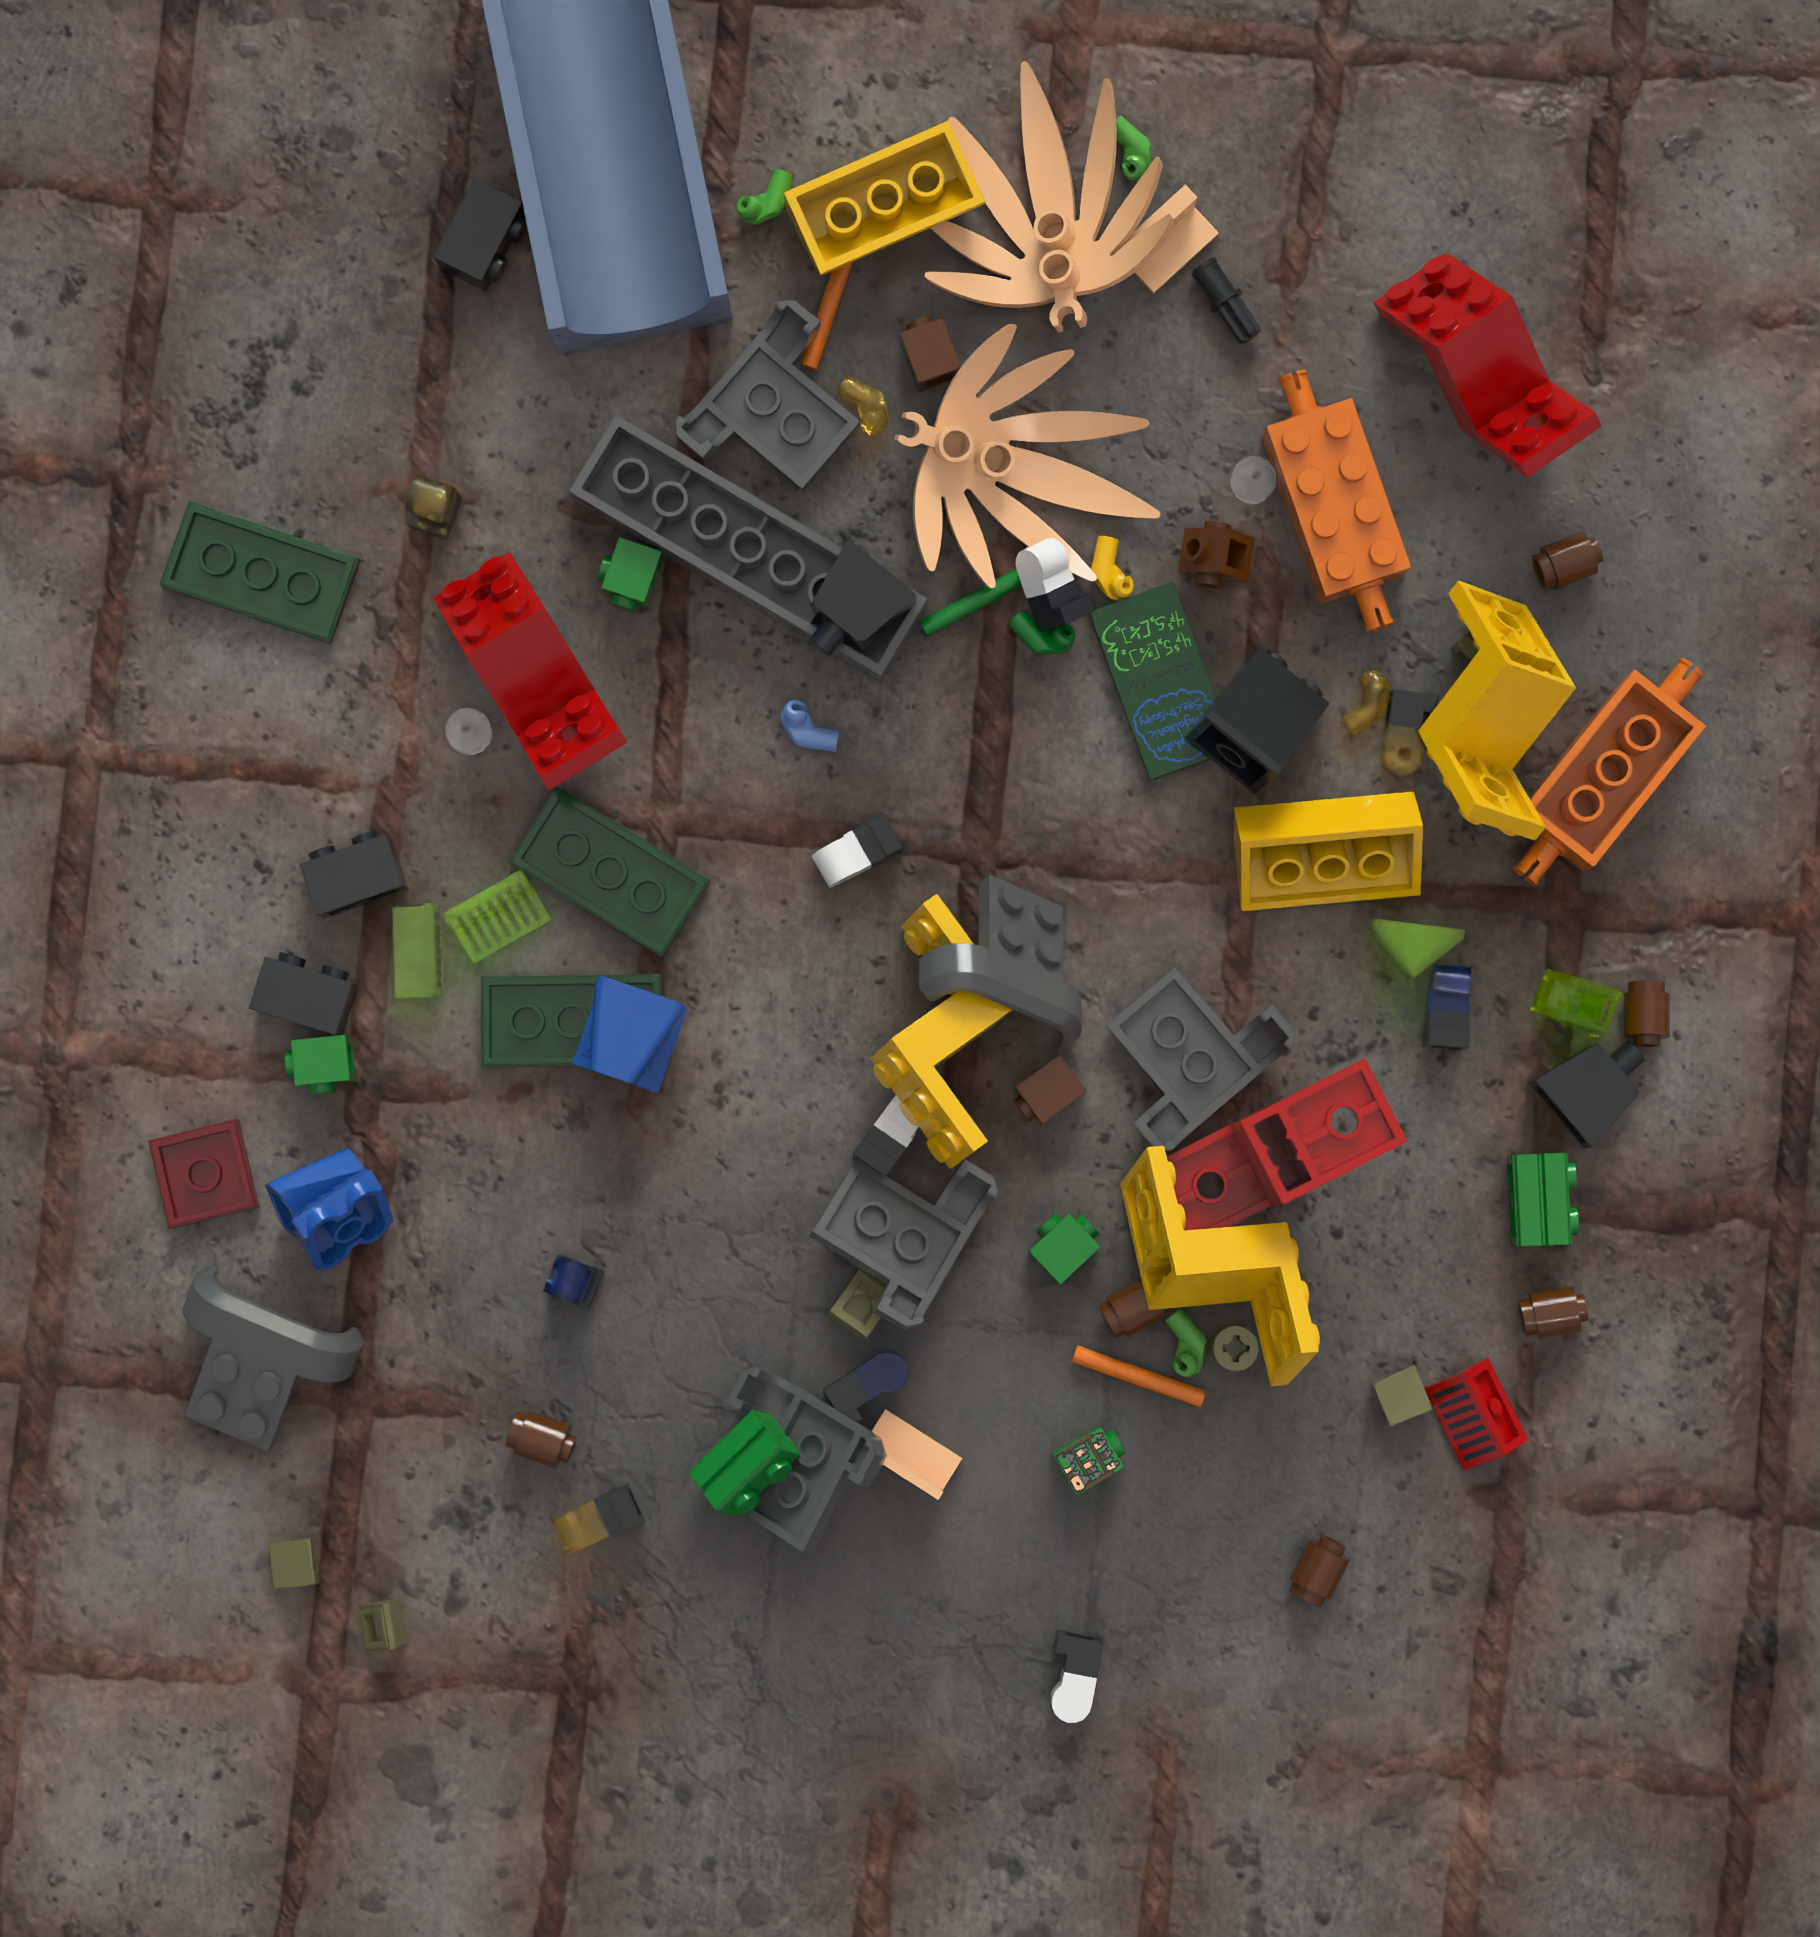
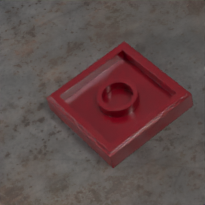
[148,1119,260,1229]

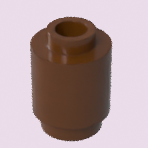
[1532,532,1603,589]
[1623,980,1670,1047]
[1099,1278,1166,1338]
[1518,1286,1588,1339]
[505,1411,577,1469]
[1289,1535,1350,1607]

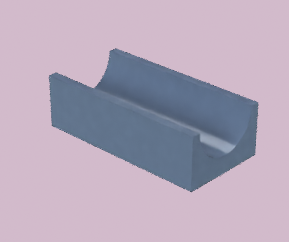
[482,0,733,355]

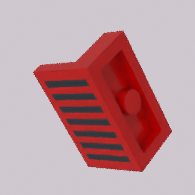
[1424,1358,1528,1470]

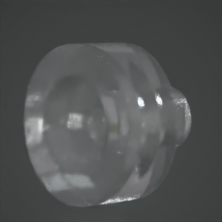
[1230,456,1277,504]
[445,708,492,755]

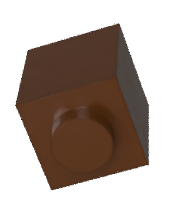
[900,316,961,393]
[1013,1055,1087,1125]

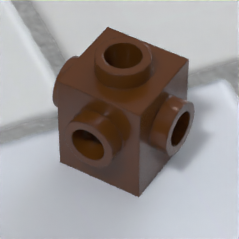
[1178,521,1255,589]

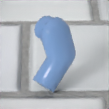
[780,700,839,752]

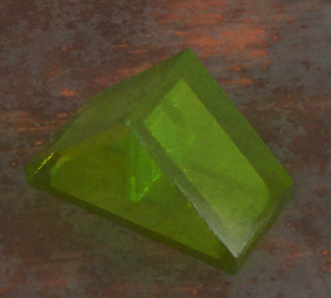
[1368,919,1465,981]
[1530,969,1623,1037]

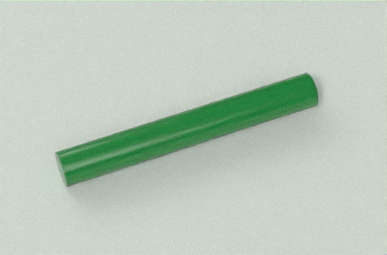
[919,569,1022,637]

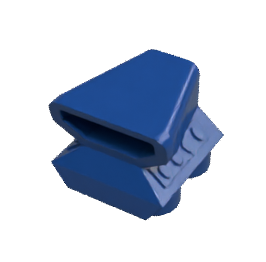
[572,976,688,1093]
[265,1148,394,1271]

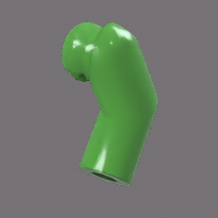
[1116,116,1152,181]
[736,169,794,225]
[1164,1307,1207,1377]

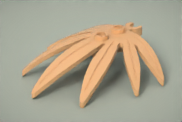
[925,61,1174,333]
[894,324,1160,588]

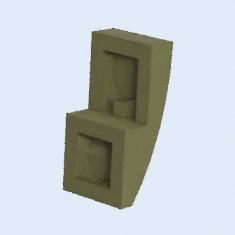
[827,1268,887,1342]

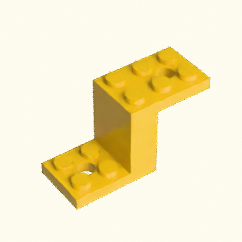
[1418,580,1576,840]
[870,894,1012,1169]
[1120,1146,1320,1386]

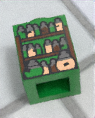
[1052,1425,1126,1495]

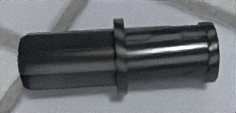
[1191,257,1261,344]

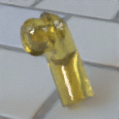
[838,375,890,436]
[1342,669,1391,736]

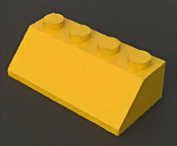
[784,120,986,276]
[1234,791,1423,911]

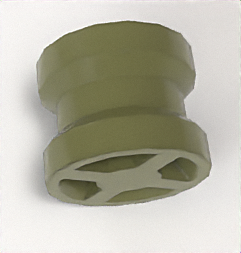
[1210,1325,1259,1371]

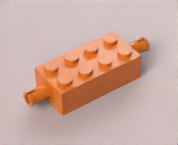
[1261,369,1411,633]
[1513,658,1706,886]

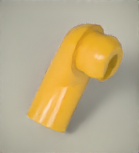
[1091,536,1134,601]

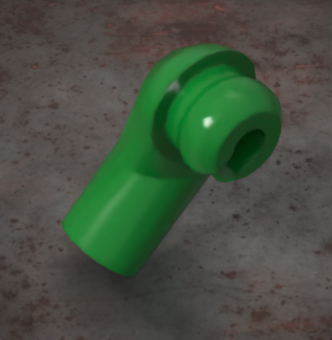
[1008,610,1076,654]

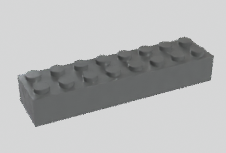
[569,414,927,683]

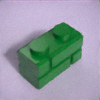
[1507,1153,1579,1246]
[689,1409,800,1516]

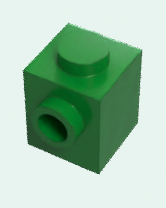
[597,537,664,612]
[285,1035,356,1095]
[1028,1213,1100,1285]

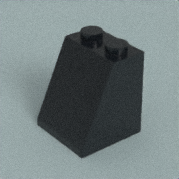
[1185,646,1330,794]

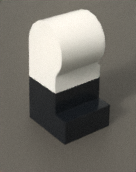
[1016,538,1095,631]
[811,812,903,888]
[852,1095,919,1177]
[1050,1630,1104,1723]

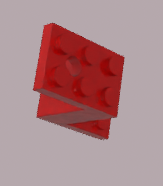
[1373,253,1602,478]
[433,551,628,790]
[1167,1058,1408,1231]

